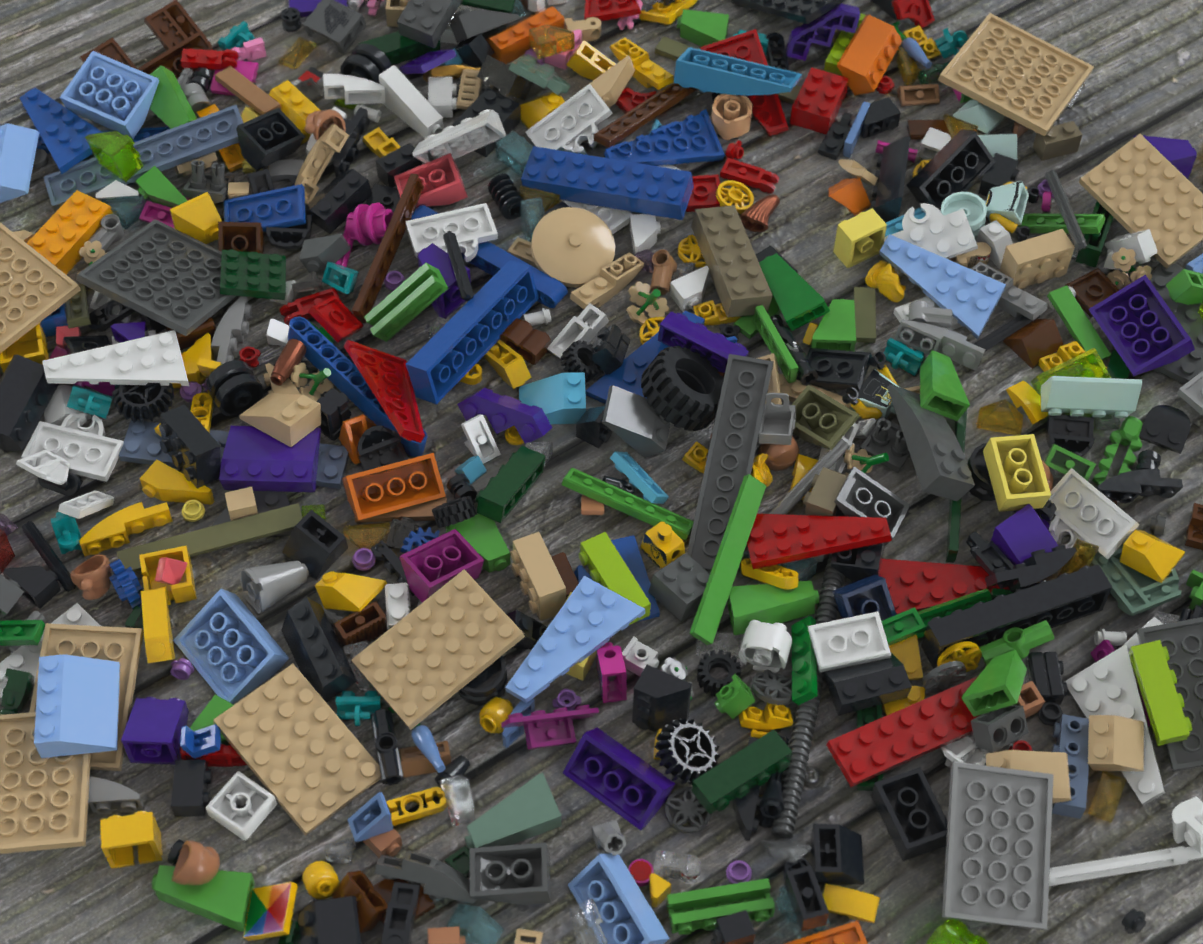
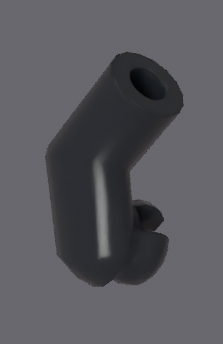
[602,476,635,494]

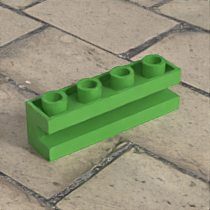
[364,263,448,342]
[666,878,775,935]

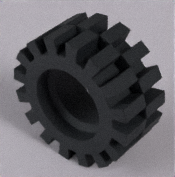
[561,340,601,383]
[432,496,477,528]
[697,650,741,697]

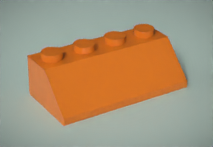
[485,6,564,67]
[837,14,902,96]
[342,453,446,521]

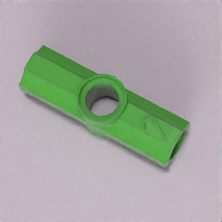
[979,620,1055,666]

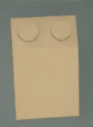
[239,393,321,447]
[986,750,1071,803]

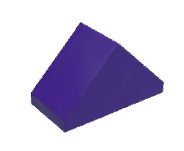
[111,322,149,343]

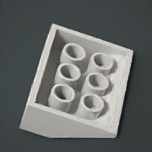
[412,109,506,163]

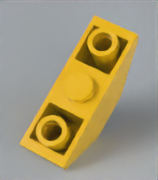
[172,333,214,388]

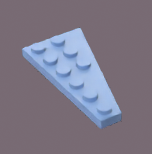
[880,234,1006,339]
[505,576,645,703]

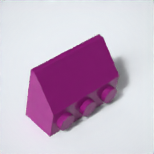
[400,529,484,603]

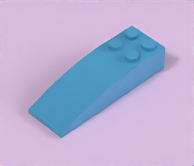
[673,47,802,96]

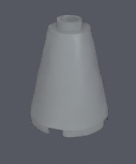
[240,561,309,613]

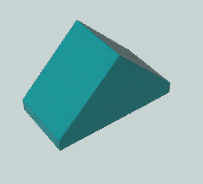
[322,262,359,294]

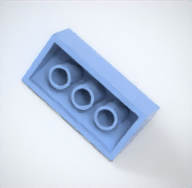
[0,123,39,203]
[568,853,670,944]

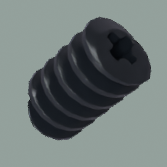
[488,173,527,220]

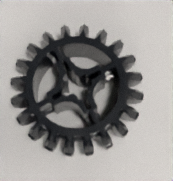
[113,383,175,424]
[654,718,720,785]

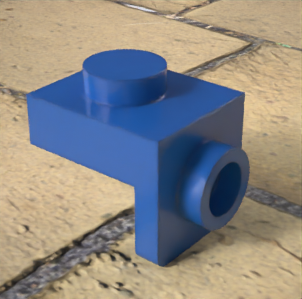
[179,724,221,759]

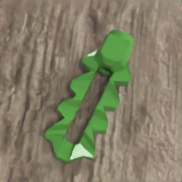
[1092,416,1143,486]

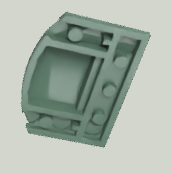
[1081,532,1181,616]

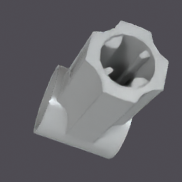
[88,214,124,251]
[909,301,952,328]
[591,820,626,856]

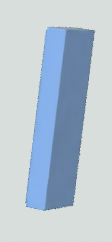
[843,102,871,158]

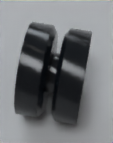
[340,43,392,84]
[205,360,264,417]
[967,443,996,501]
[458,656,508,706]

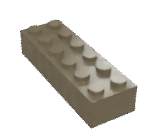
[691,205,772,318]

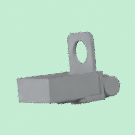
[759,393,796,445]

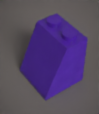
[1134,135,1197,179]
[418,243,471,321]
[991,504,1058,586]
[121,697,189,765]

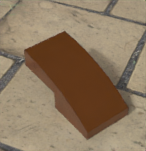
[1185,503,1203,550]

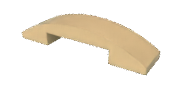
[295,124,349,205]

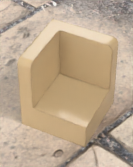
[225,487,258,521]

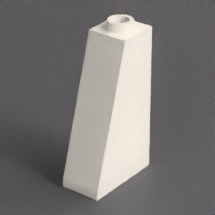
[379,65,444,138]

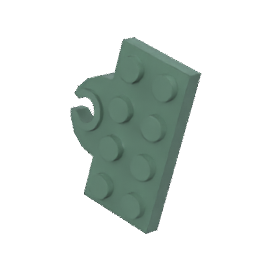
[508,54,571,96]

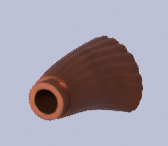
[739,194,780,232]
[270,339,307,386]

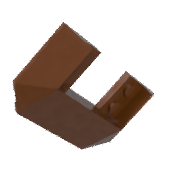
[80,0,213,80]

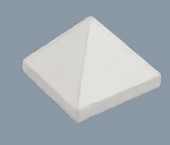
[1103,249,1121,270]
[854,418,876,439]

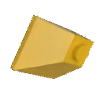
[520,92,566,130]
[170,192,222,244]
[1120,530,1185,583]
[315,571,387,612]

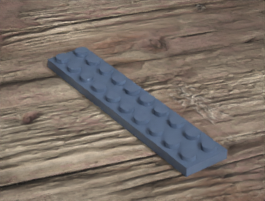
[43,105,243,211]
[119,420,349,489]

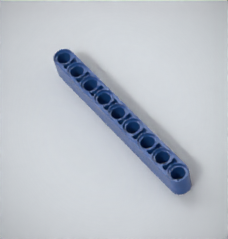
[410,205,568,309]
[287,317,427,457]

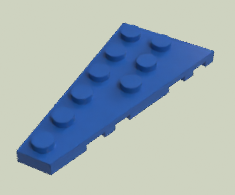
[20,88,110,174]
[604,109,725,166]
[585,311,705,404]

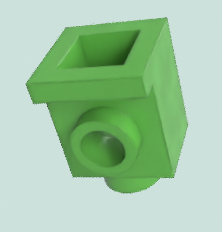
[714,674,755,719]

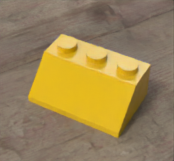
[268,80,321,145]

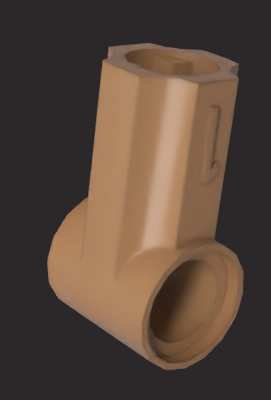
[650,249,677,295]

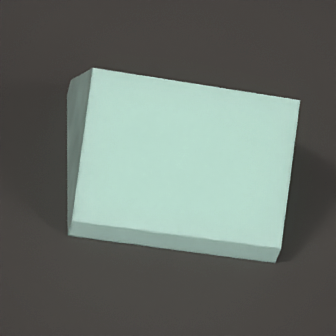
[952,99,1005,134]
[977,133,1017,160]

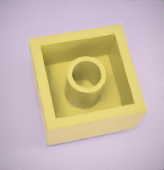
[833,208,887,269]

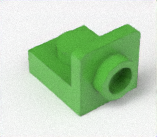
[1186,570,1203,610]

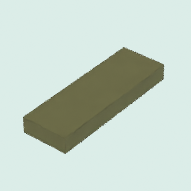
[65,284,91,328]
[853,287,876,343]

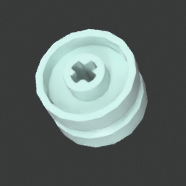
[941,192,987,241]

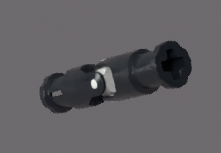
[770,315,819,386]

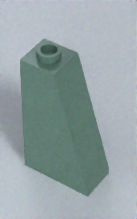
[464,773,562,851]

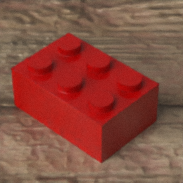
[790,67,849,135]

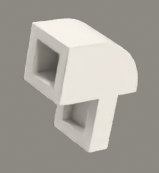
[1172,796,1203,854]

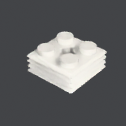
[206,771,277,841]

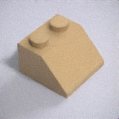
[1088,715,1144,771]

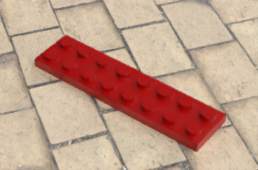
[826,676,982,787]

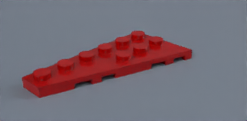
[584,0,642,21]
[700,29,789,136]
[344,339,425,443]
[747,513,892,569]
[879,559,1010,614]

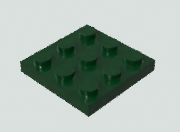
[220,250,286,300]

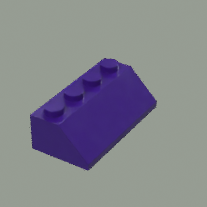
[658,311,749,372]
[563,727,676,830]

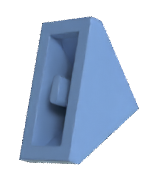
[347,792,393,842]

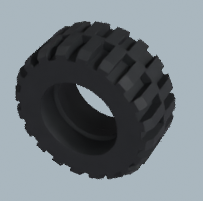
[641,346,724,431]

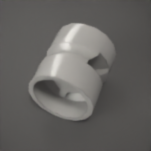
[181,83,211,119]

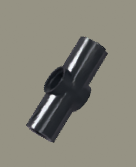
[370,709,404,786]

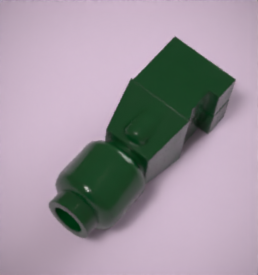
[0,668,34,715]

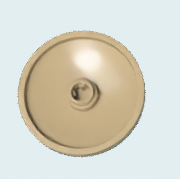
[531,207,615,288]

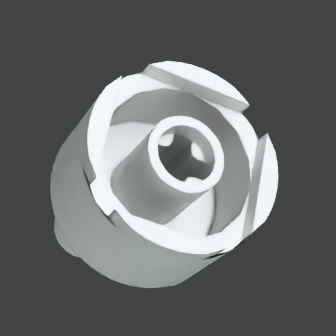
[739,620,792,673]

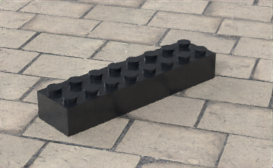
[921,564,1112,669]

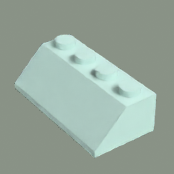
[1041,376,1142,418]

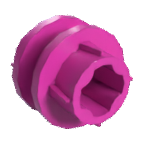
[346,203,394,246]

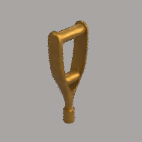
[423,65,494,82]

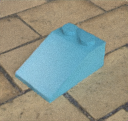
[519,372,586,424]

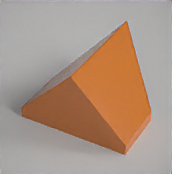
[828,178,871,216]
[339,414,377,464]

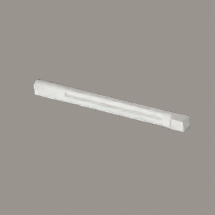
[1049,846,1203,886]

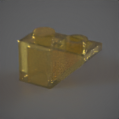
[529,24,575,60]

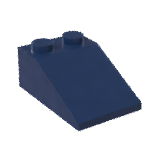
[832,575,897,621]

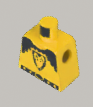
[640,521,685,570]

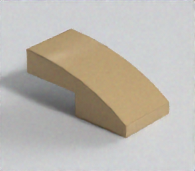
[838,159,878,185]

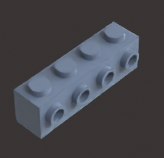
[1051,714,1089,819]

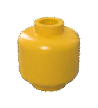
[479,697,514,734]
[302,861,339,900]

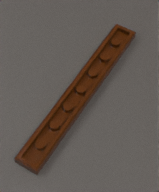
[594,83,698,148]
[352,173,424,323]

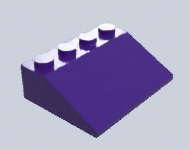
[1089,274,1195,376]
[219,426,321,493]

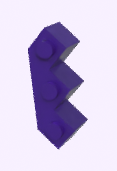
[786,3,860,61]
[457,388,553,445]

